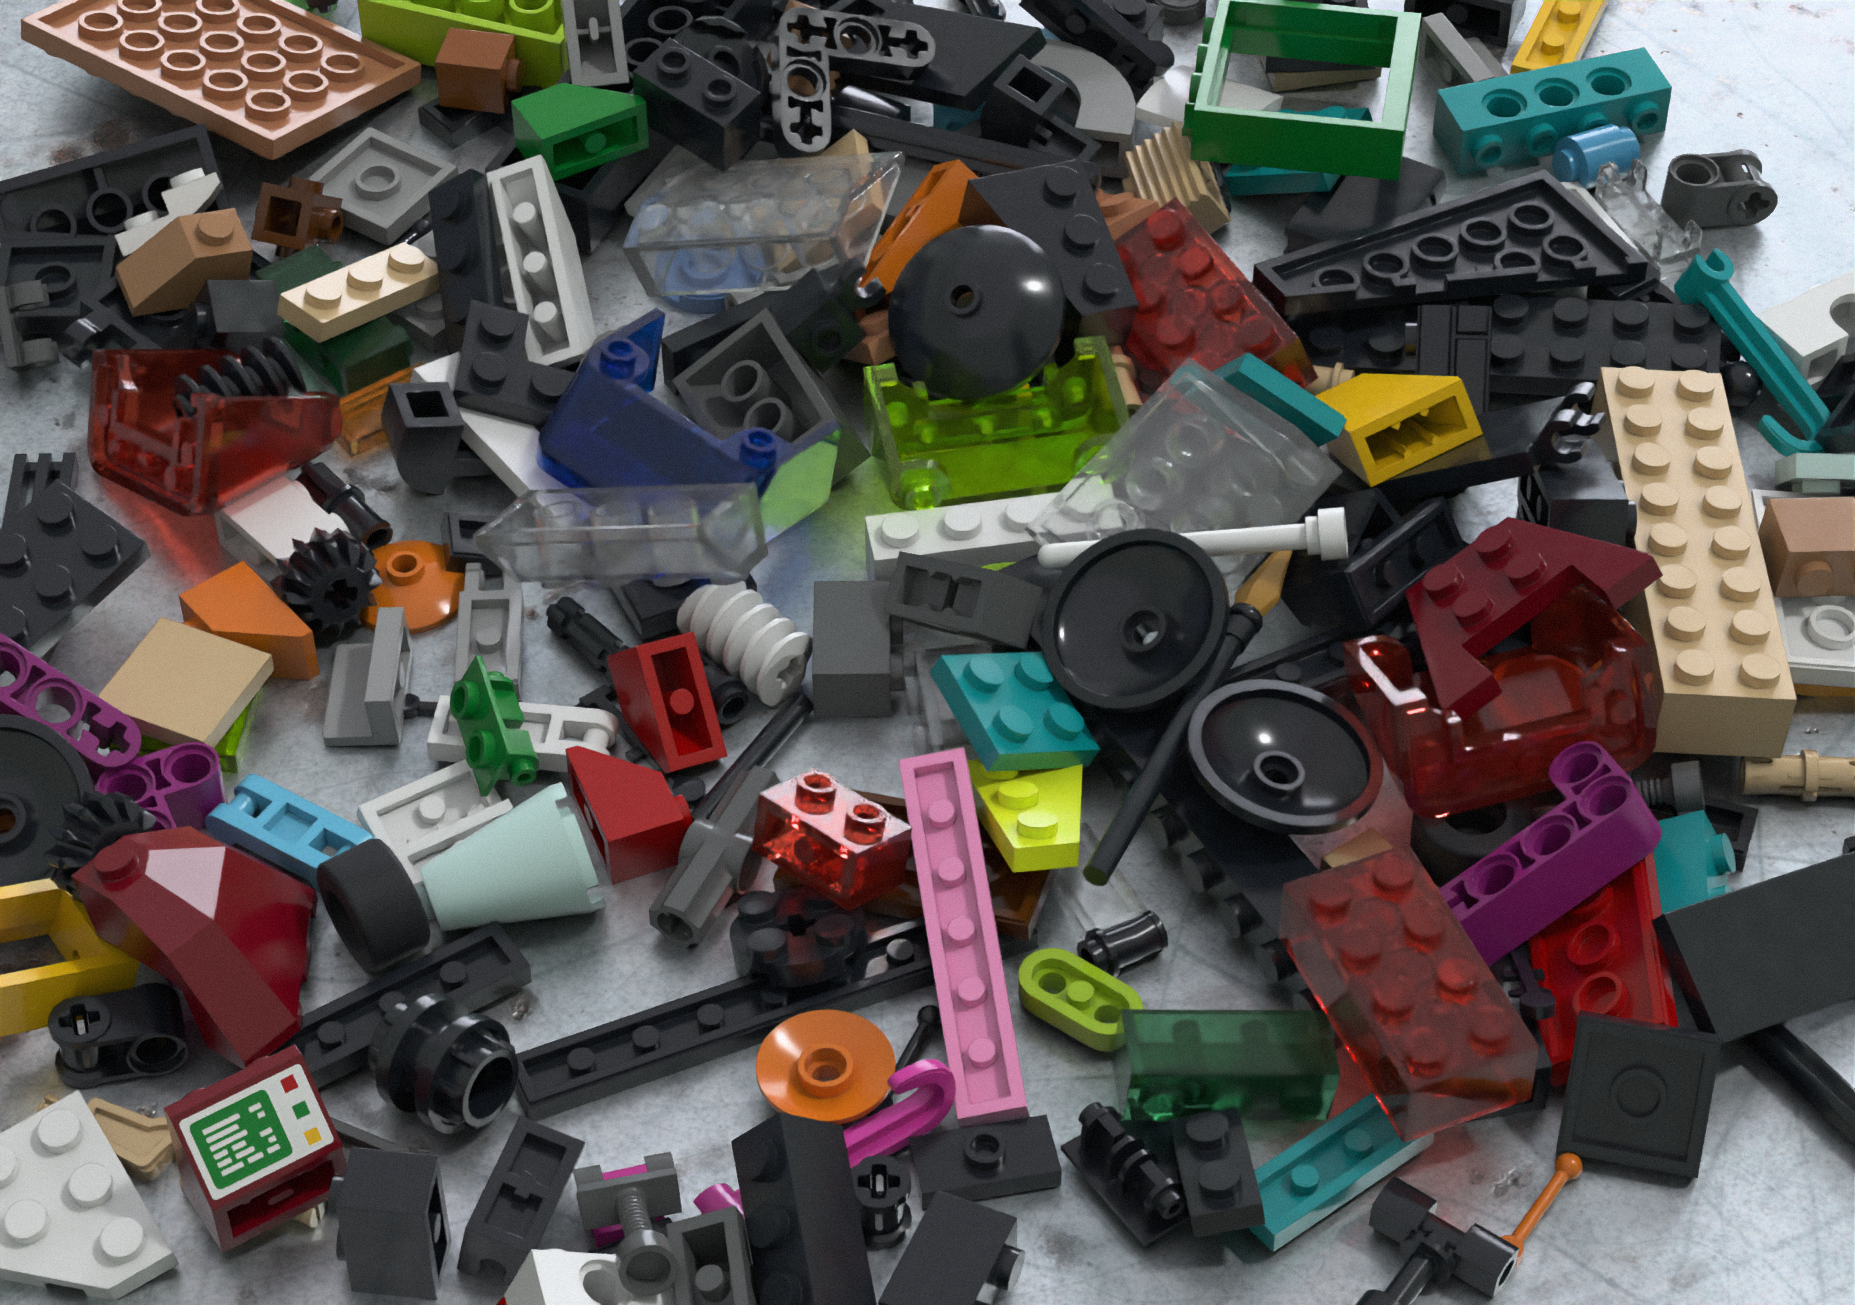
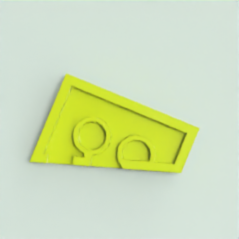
[968,759,1083,873]

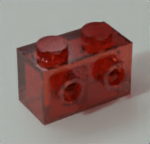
[752,768,912,911]

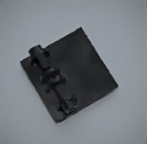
[1061,1082,1255,1246]

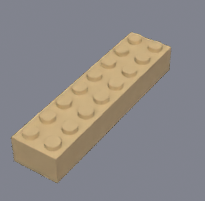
[1590,366,1797,758]

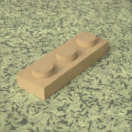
[277,242,440,343]

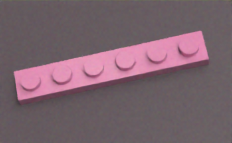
[899,747,1030,1129]

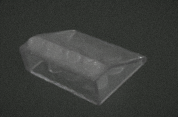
[622,151,906,297]
[1024,357,1343,645]

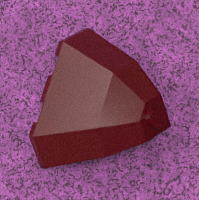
[71,826,318,1069]

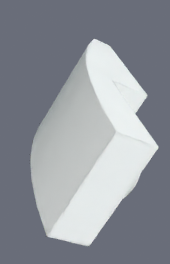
[115,168,223,259]

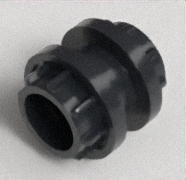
[368,993,519,1134]

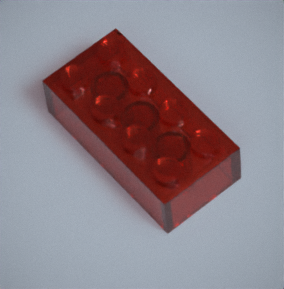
[1114,197,1318,438]
[1279,843,1539,1143]

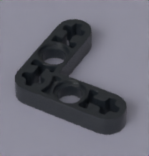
[771,7,936,166]

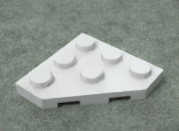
[0,1090,179,1301]

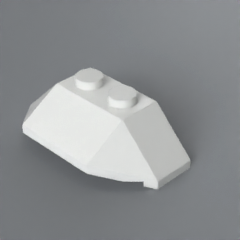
[486,154,596,368]

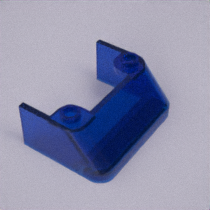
[536,308,842,573]

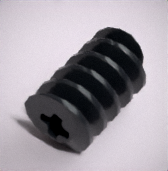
[171,336,309,452]

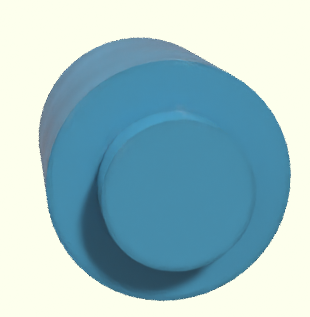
[1552,124,1641,190]

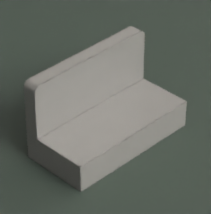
[1418,12,1509,89]
[322,607,414,747]

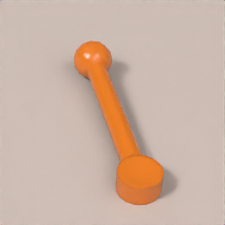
[1501,1153,1583,1266]

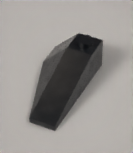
[0,123,231,248]

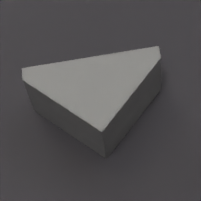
[561,0,629,88]

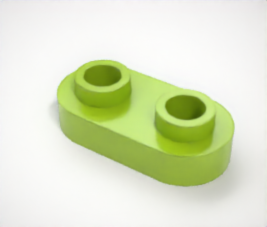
[1018,948,1143,1052]

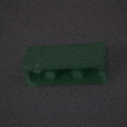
[255,244,414,412]
[1111,1009,1341,1122]

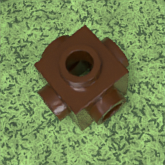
[251,176,344,263]

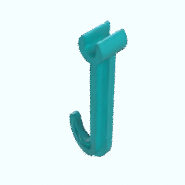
[1674,248,1831,457]

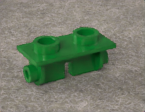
[450,655,540,797]

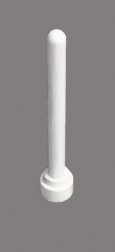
[1038,507,1348,569]

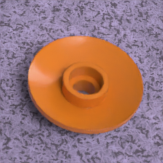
[359,540,466,634]
[756,1009,896,1125]

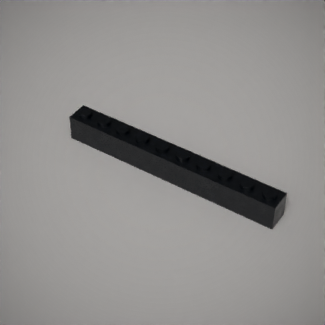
[997,554,1407,1051]

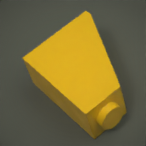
[1315,373,1483,487]

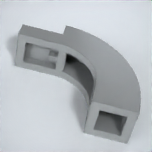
[1031,38,1136,179]

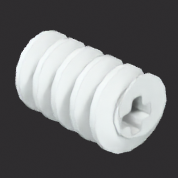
[676,575,813,706]

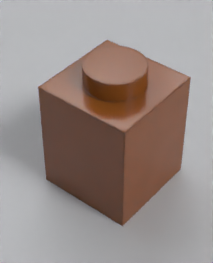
[435,28,525,114]

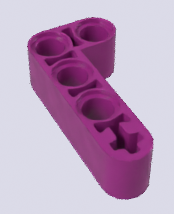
[0,633,141,785]
[1408,741,1662,982]
[96,742,228,990]

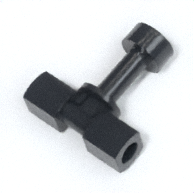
[1355,1176,1519,1305]

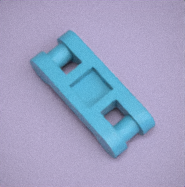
[205,774,375,893]

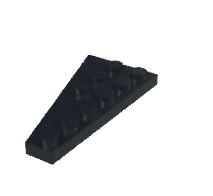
[1252,169,1649,316]

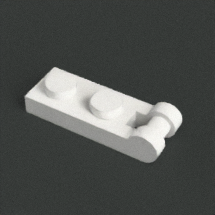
[427,695,619,772]

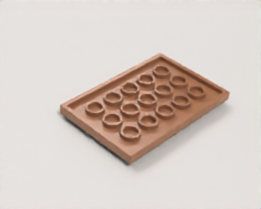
[21,0,421,161]

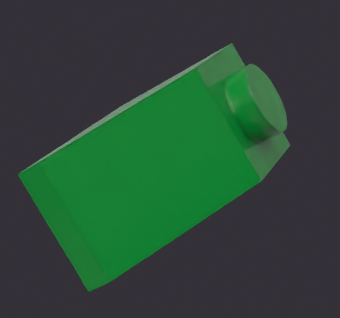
[511,83,649,182]

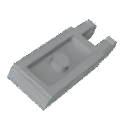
[454,561,525,699]

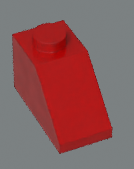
[606,631,728,774]
[565,745,693,885]

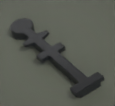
[574,684,706,809]
[1501,940,1556,1020]

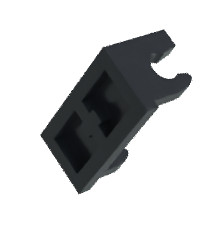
[457,1116,586,1286]

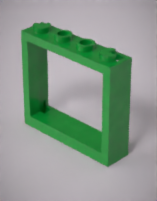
[1182,0,1421,181]

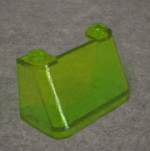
[863,335,1136,511]

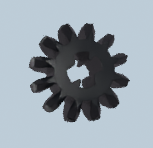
[270,527,383,637]
[42,791,157,903]

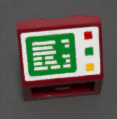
[164,1044,347,1253]

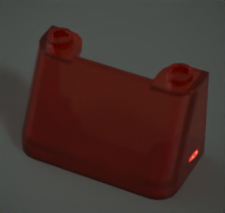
[87,349,343,517]
[1342,585,1657,818]

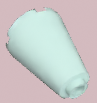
[413,782,606,931]

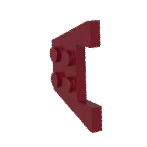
[1405,517,1663,727]

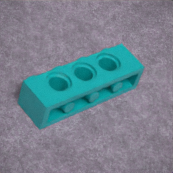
[1432,47,1672,175]

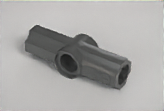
[649,765,791,948]

